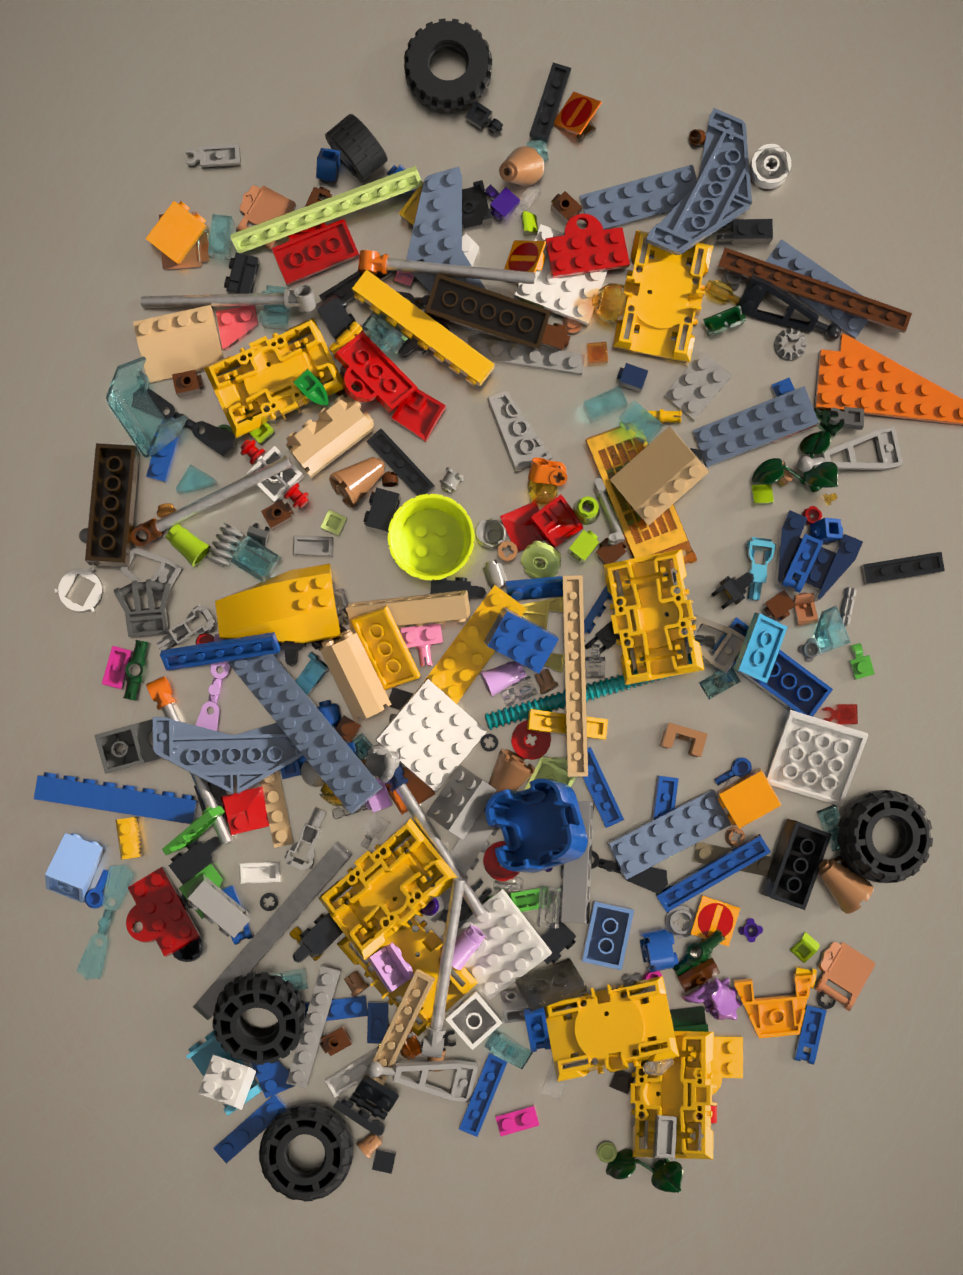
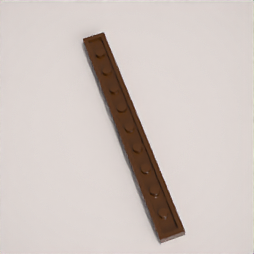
[718,247,912,333]

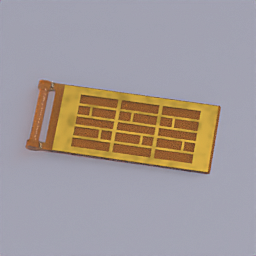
[585,420,697,569]

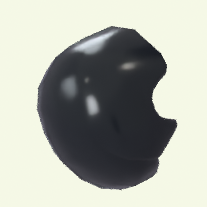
[172,937,204,962]

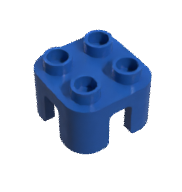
[485,778,588,873]

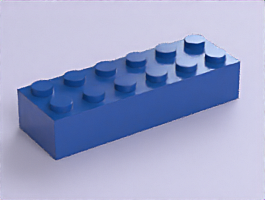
[710,617,833,717]

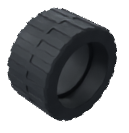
[325,114,388,181]

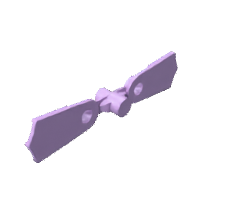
[195,634,230,731]

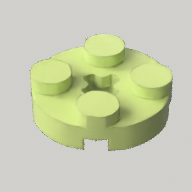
[521,541,561,579]

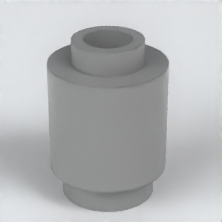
[483,560,507,589]

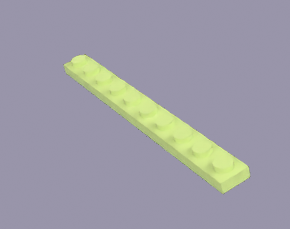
[230,166,423,253]

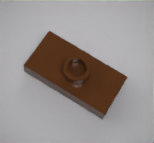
[677,958,720,993]

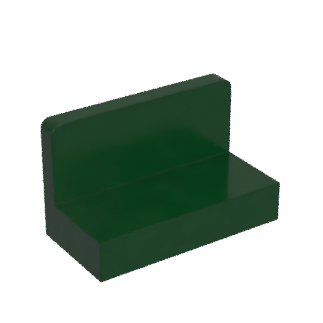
[670,1006,709,1032]

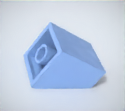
[45,833,103,903]

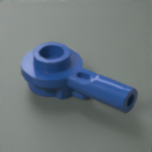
[714,757,752,786]
[85,869,111,909]

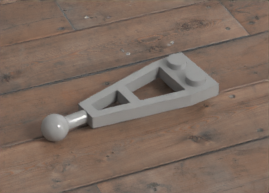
[797,427,903,472]
[79,528,182,601]
[666,612,745,674]
[367,1060,478,1103]

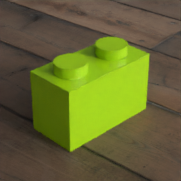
[567,530,599,565]

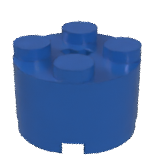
[640,928,678,973]

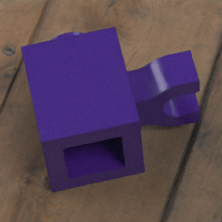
[485,184,520,222]

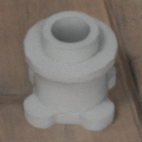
[439,467,464,493]

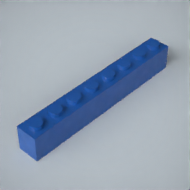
[34,772,199,824]

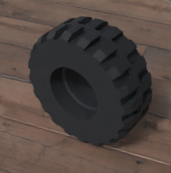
[404,18,492,112]
[212,972,306,1065]

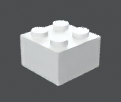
[445,990,503,1050]
[198,1055,256,1110]

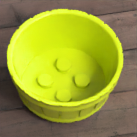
[388,494,475,580]

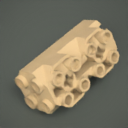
[286,395,375,478]
[319,629,391,722]

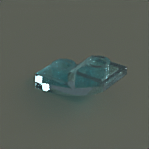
[816,804,841,852]

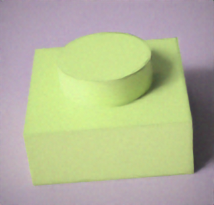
[321,510,347,536]

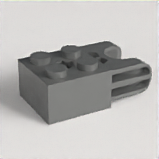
[94,719,161,774]

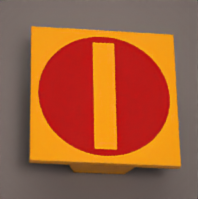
[504,240,546,273]
[690,896,740,946]

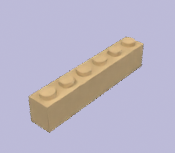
[347,590,471,631]

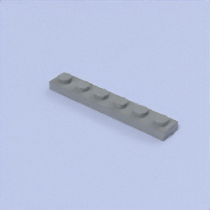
[467,336,585,375]
[287,965,340,1089]

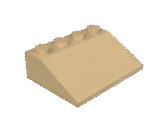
[133,305,224,384]
[610,426,709,526]

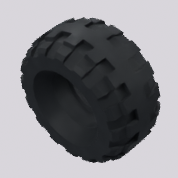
[837,790,933,883]
[259,1104,353,1202]

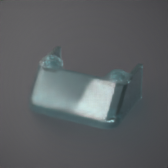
[106,356,187,458]

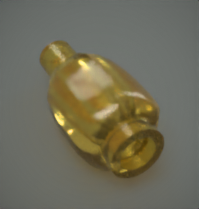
[704,279,740,304]

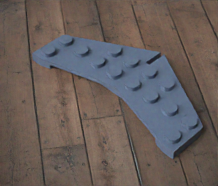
[646,108,752,255]
[406,167,486,330]
[153,717,303,795]

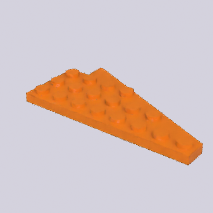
[815,334,963,425]

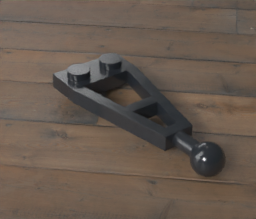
[736,274,841,340]

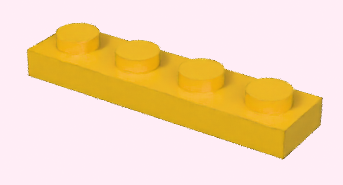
[527,709,608,740]

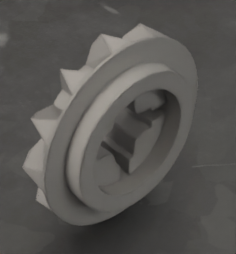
[775,328,807,360]
[665,906,696,938]

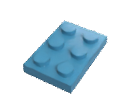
[734,612,788,683]

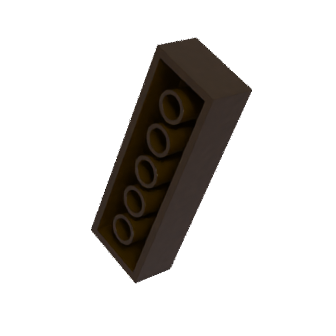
[424,273,551,351]
[85,443,139,568]

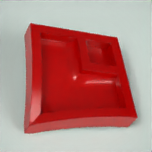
[391,388,446,442]
[530,494,583,549]
[500,501,546,553]
[220,786,269,836]

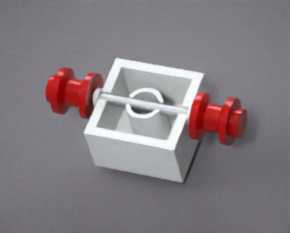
[240,439,309,508]

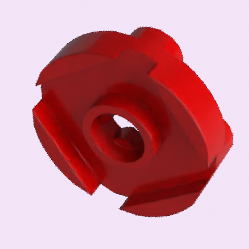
[511,720,551,760]
[483,841,520,881]

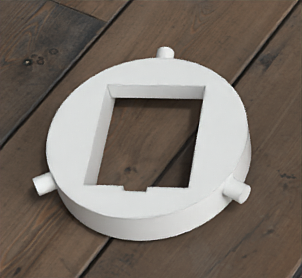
[54,567,102,613]

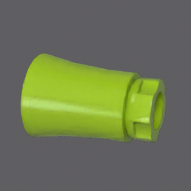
[573,496,600,525]
[165,524,211,567]

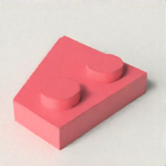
[216,305,259,350]

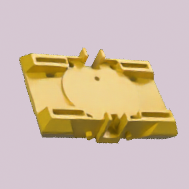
[612,230,713,363]
[204,317,344,438]
[603,549,705,685]
[318,818,458,960]
[337,899,478,1037]
[543,976,679,1082]
[631,1031,717,1159]

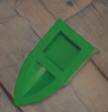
[293,368,328,406]

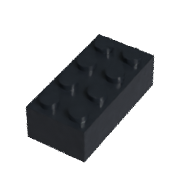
[761,818,832,910]

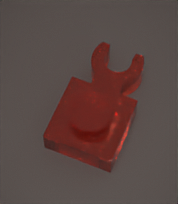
[822,704,858,724]

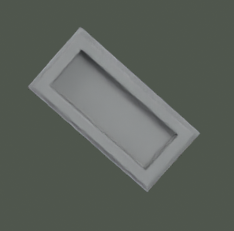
[293,535,334,557]
[653,1115,677,1159]

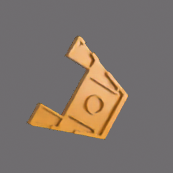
[734,972,813,1039]

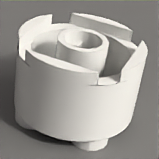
[749,144,791,189]

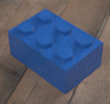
[484,607,559,673]

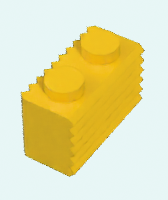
[115,817,144,860]

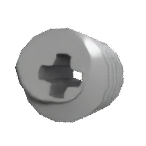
[205,523,244,567]

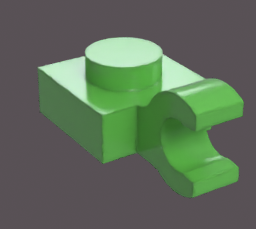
[849,643,875,680]

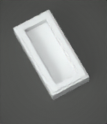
[239,862,281,884]

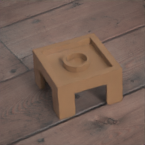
[659,723,708,758]

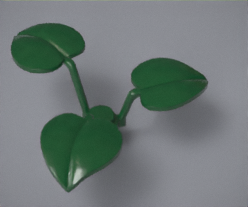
[752,431,838,492]
[606,1149,683,1193]

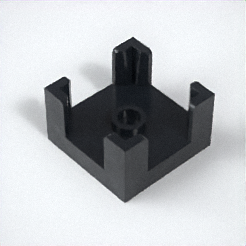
[462,180,492,231]

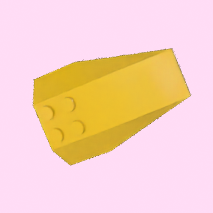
[215,563,341,643]

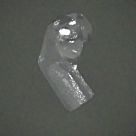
[494,877,524,893]
[643,1058,674,1076]

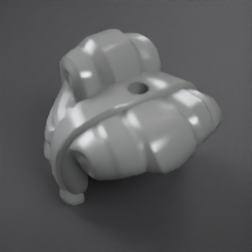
[365,745,400,783]

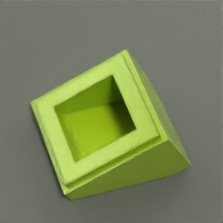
[521,211,538,236]
[751,484,774,505]
[790,932,820,963]

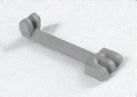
[593,478,625,546]

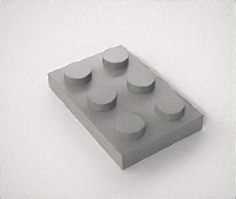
[664,351,732,421]

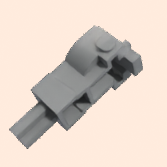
[156,604,216,650]
[284,807,326,871]

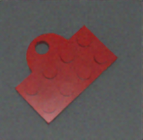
[545,214,630,278]
[271,219,359,286]
[334,331,418,413]
[126,867,201,957]

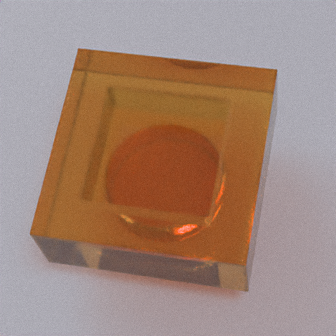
[587,342,608,364]

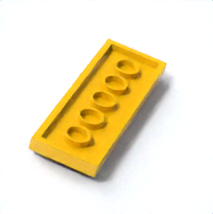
[424,585,527,704]

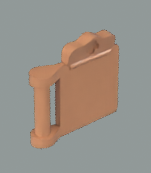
[236,185,296,250]
[159,212,212,270]
[815,942,875,1011]

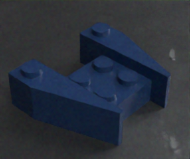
[774,510,863,602]

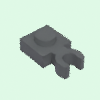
[829,407,864,430]

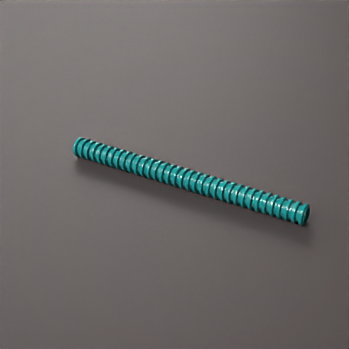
[485,653,693,730]

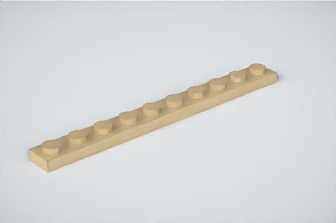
[563,575,588,777]

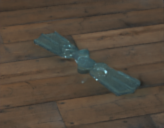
[76,865,134,980]

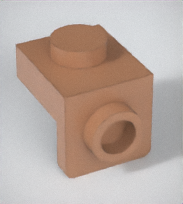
[794,593,818,626]

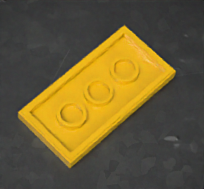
[351,605,421,690]

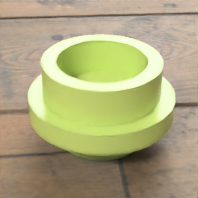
[597,1142,617,1163]

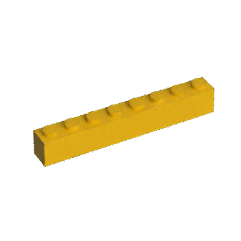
[352,270,494,386]

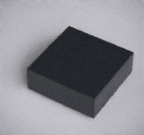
[372,1149,396,1174]

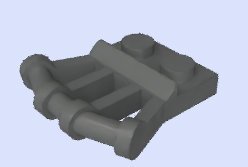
[114,579,171,637]

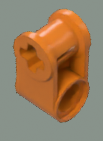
[528,457,568,486]

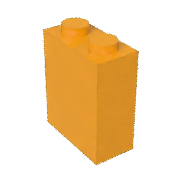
[146,201,208,264]
[717,768,781,829]

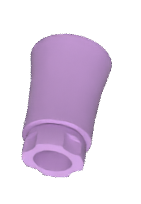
[480,661,526,697]
[441,924,485,970]

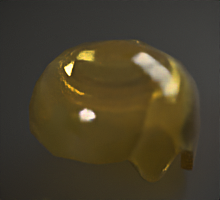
[527,481,558,504]

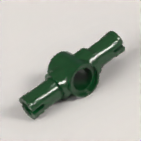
[123,640,148,701]
[673,929,726,976]

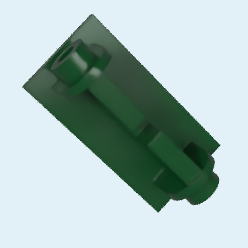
[703,304,746,336]

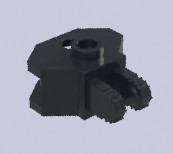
[711,572,755,610]

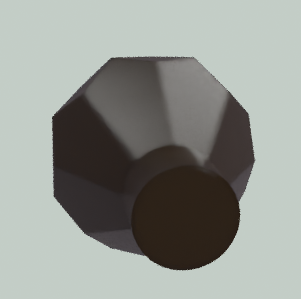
[576,120,597,141]

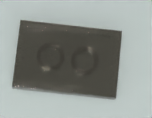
[515,958,587,1012]

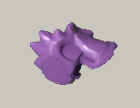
[682,978,743,1020]

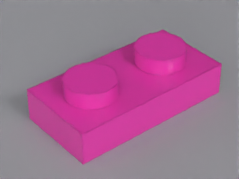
[102,646,133,689]
[495,1105,540,1136]

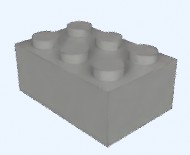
[426,765,497,840]
[187,874,250,938]

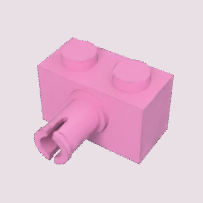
[400,624,443,667]

